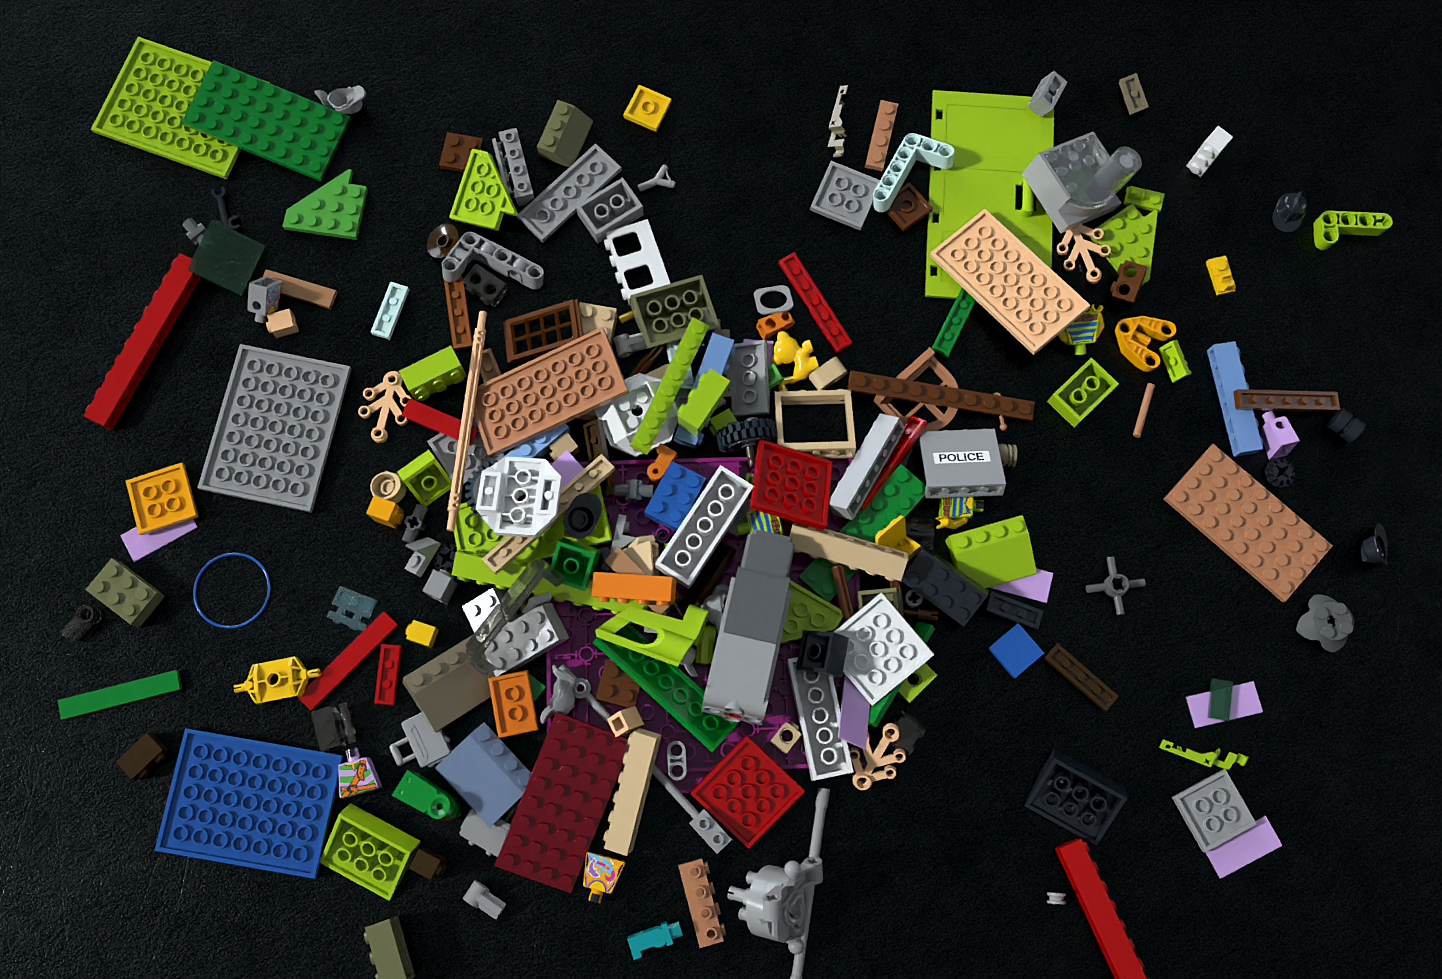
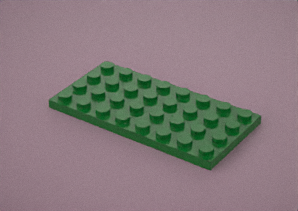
[182,60,351,181]

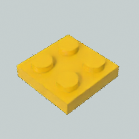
[623,85,672,132]

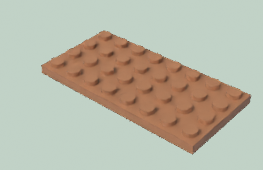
[474,327,629,458]
[1164,444,1333,602]

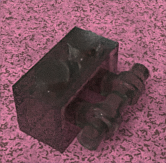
[311,703,356,752]

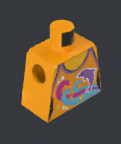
[583,852,625,903]

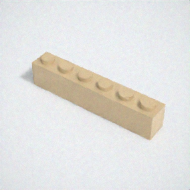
[789,521,908,581]
[603,728,662,856]

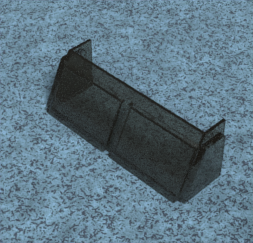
[465,557,565,675]

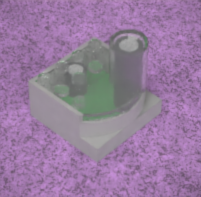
[1022,132,1142,233]

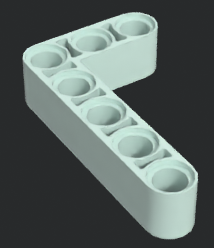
[873,133,954,212]

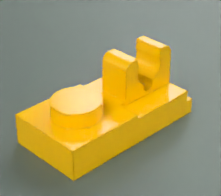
[1206,256,1236,296]

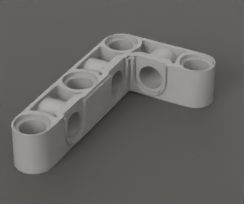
[442,232,544,289]

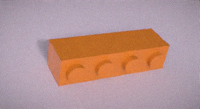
[591,572,677,606]

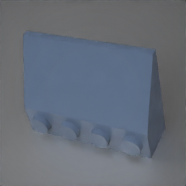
[435,723,531,828]

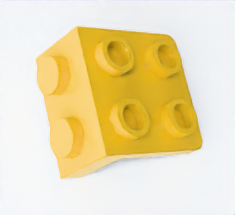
[875,515,921,562]

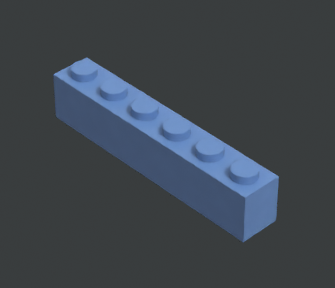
[674,333,736,449]
[1207,341,1263,457]

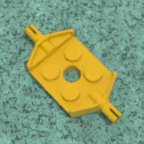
[234,656,321,705]

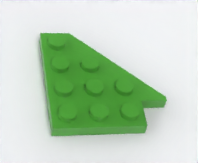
[283,169,368,240]

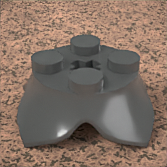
[1296,595,1354,653]

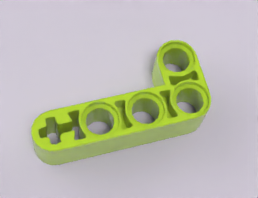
[1314,211,1393,250]

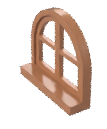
[874,347,959,432]

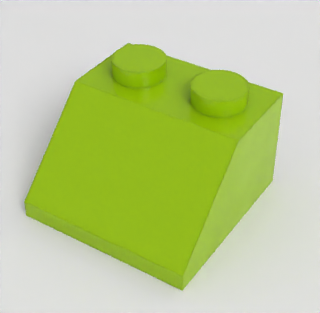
[397,450,452,507]

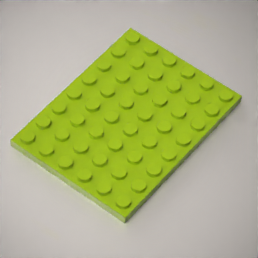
[91,37,270,179]

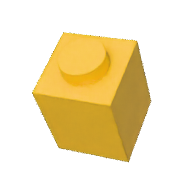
[405,620,439,648]

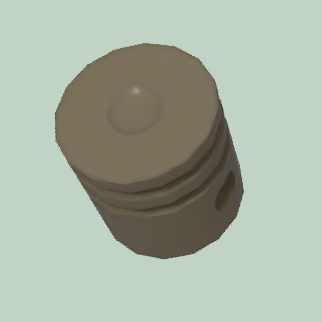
[998,444,1017,467]

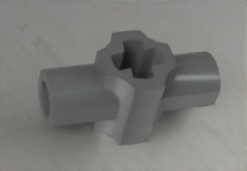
[183,218,215,252]
[614,479,655,502]
[402,504,428,543]

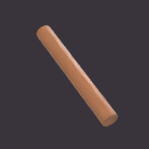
[1133,383,1155,438]

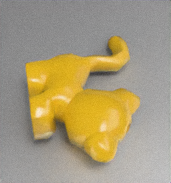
[771,331,819,392]

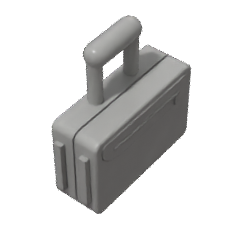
[390,712,452,768]
[460,802,519,856]

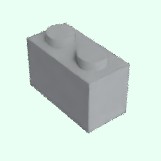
[423,569,458,605]

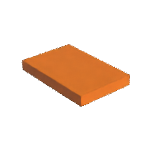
[488,670,539,738]

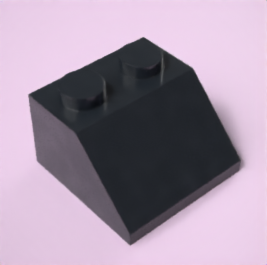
[796,630,849,678]

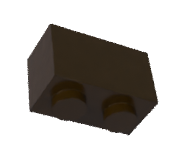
[116,733,170,780]
[409,848,448,880]

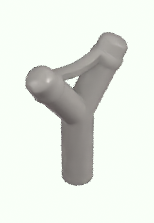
[637,165,676,192]

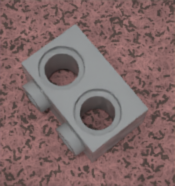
[1027,71,1067,117]

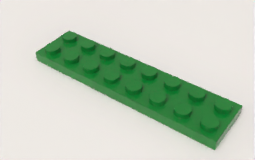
[798,464,926,602]
[593,623,738,752]

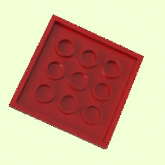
[750,439,832,530]
[690,734,805,849]

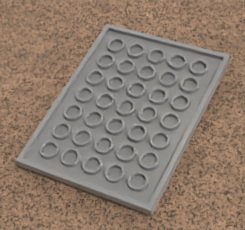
[198,344,351,513]

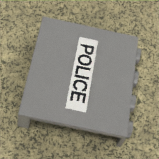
[917,429,1006,498]

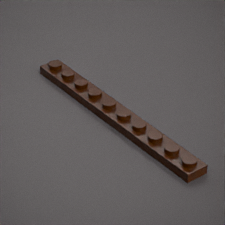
[847,371,1035,421]

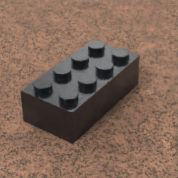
[901,545,989,626]

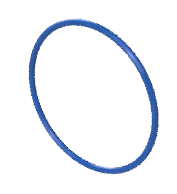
[193,552,271,629]

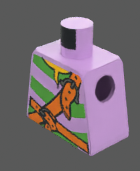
[338,748,382,798]

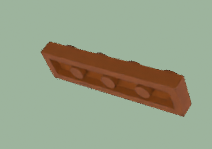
[444,276,473,351]

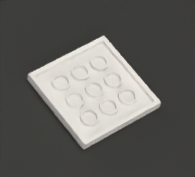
[834,592,934,705]

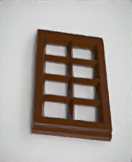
[503,299,584,364]

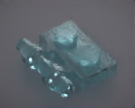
[327,586,377,631]

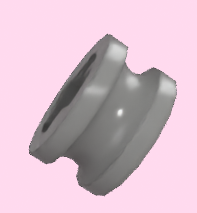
[904,589,923,608]
[1047,892,1066,904]

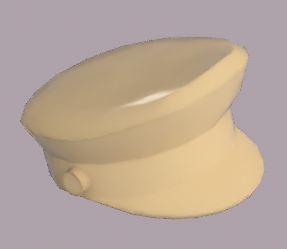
[370,471,406,503]

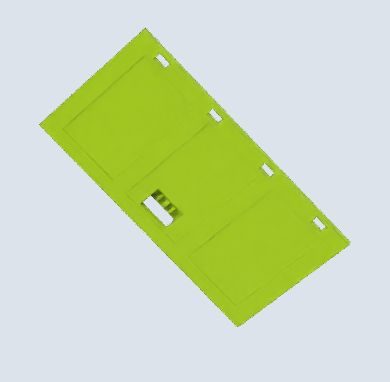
[925,90,1054,299]

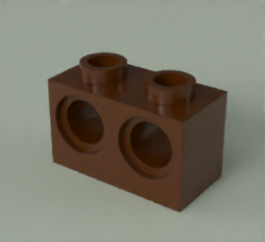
[1110,260,1148,304]

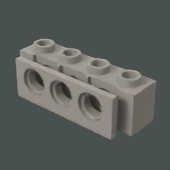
[492,128,535,207]

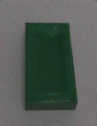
[1207,678,1233,721]

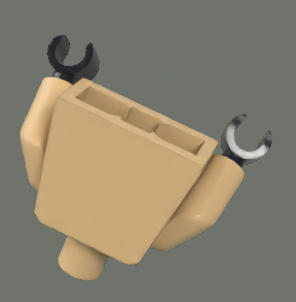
[623,532,667,576]

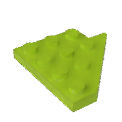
[449,149,518,231]
[1089,203,1158,285]
[780,580,843,644]

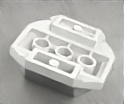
[595,373,678,458]
[476,457,562,538]

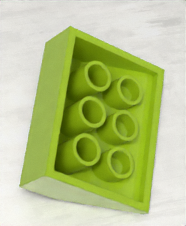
[945,515,1037,589]
[320,803,421,901]

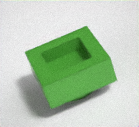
[768,363,784,390]

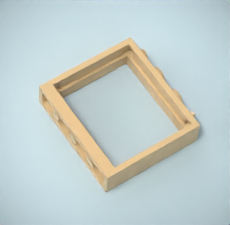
[774,389,856,459]

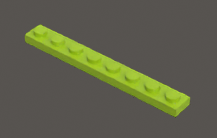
[630,317,709,455]

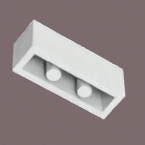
[1186,126,1233,177]

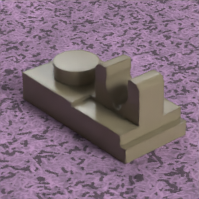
[1119,73,1149,115]

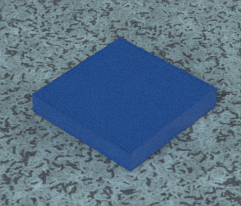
[988,623,1044,678]

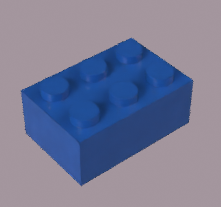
[644,461,706,532]

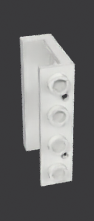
[604,219,670,305]

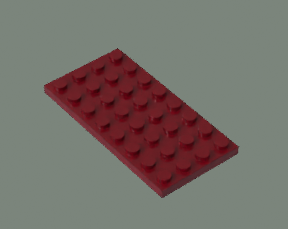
[494,711,630,893]

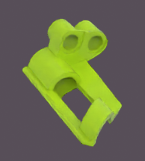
[595,604,709,667]

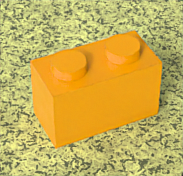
[366,495,404,529]

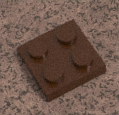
[439,132,484,172]
[886,182,933,231]
[595,660,640,708]

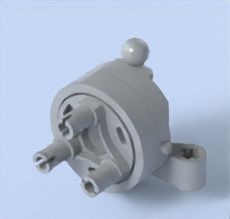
[728,857,823,954]

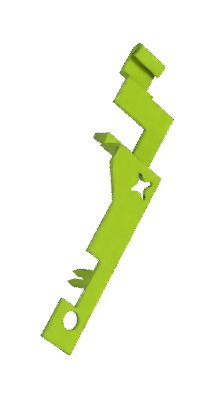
[1159,739,1248,770]

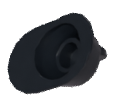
[1272,192,1307,233]
[563,492,602,539]
[1361,524,1388,566]

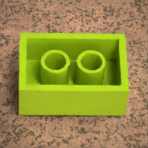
[399,346,467,401]
[1047,358,1119,427]
[677,368,730,437]

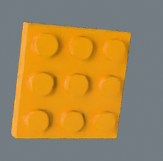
[126,463,198,535]

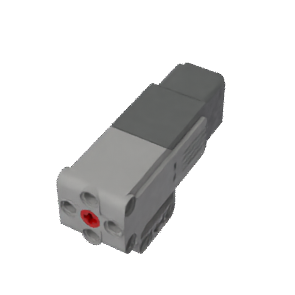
[701,529,795,725]

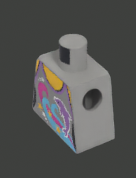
[247,276,283,323]

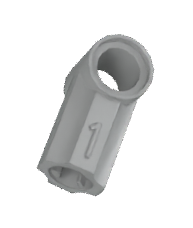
[613,333,648,358]
[463,880,506,919]

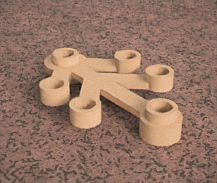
[1057,225,1111,284]
[358,371,411,443]
[849,723,906,790]

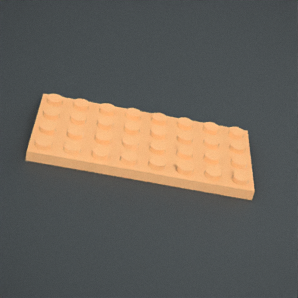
[930,209,1090,355]

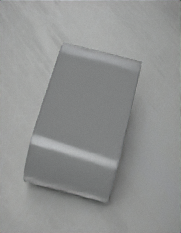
[667,741,687,781]

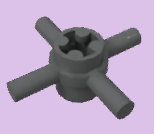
[1086,557,1146,615]

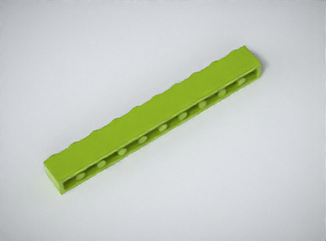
[452,549,648,614]

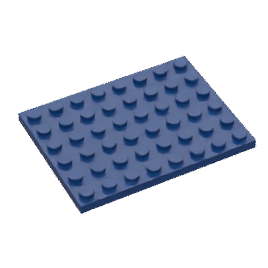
[155,728,344,879]

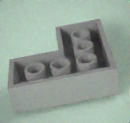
[462,588,569,677]

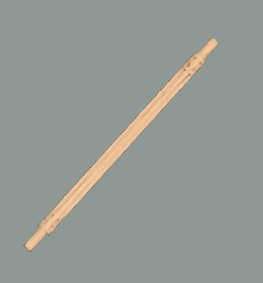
[447,311,487,531]

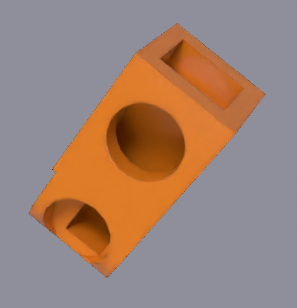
[756,311,795,340]
[647,443,677,483]

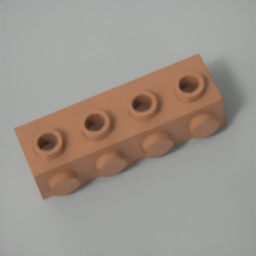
[678,858,726,948]

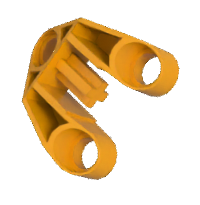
[1115,316,1176,372]

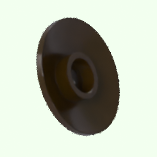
[427,224,459,259]

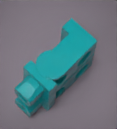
[627,921,683,960]

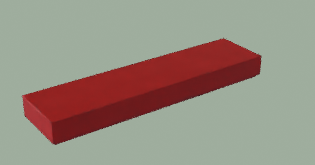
[401,398,479,446]

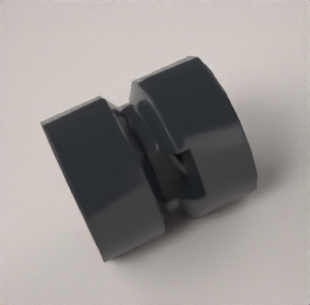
[1327,408,1366,443]

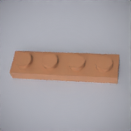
[865,100,898,171]

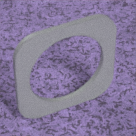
[754,285,793,315]

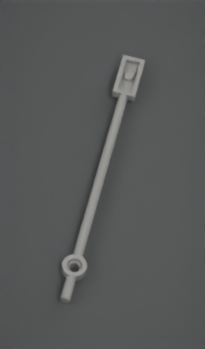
[558,664,732,854]

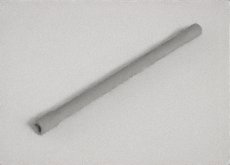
[790,788,830,979]

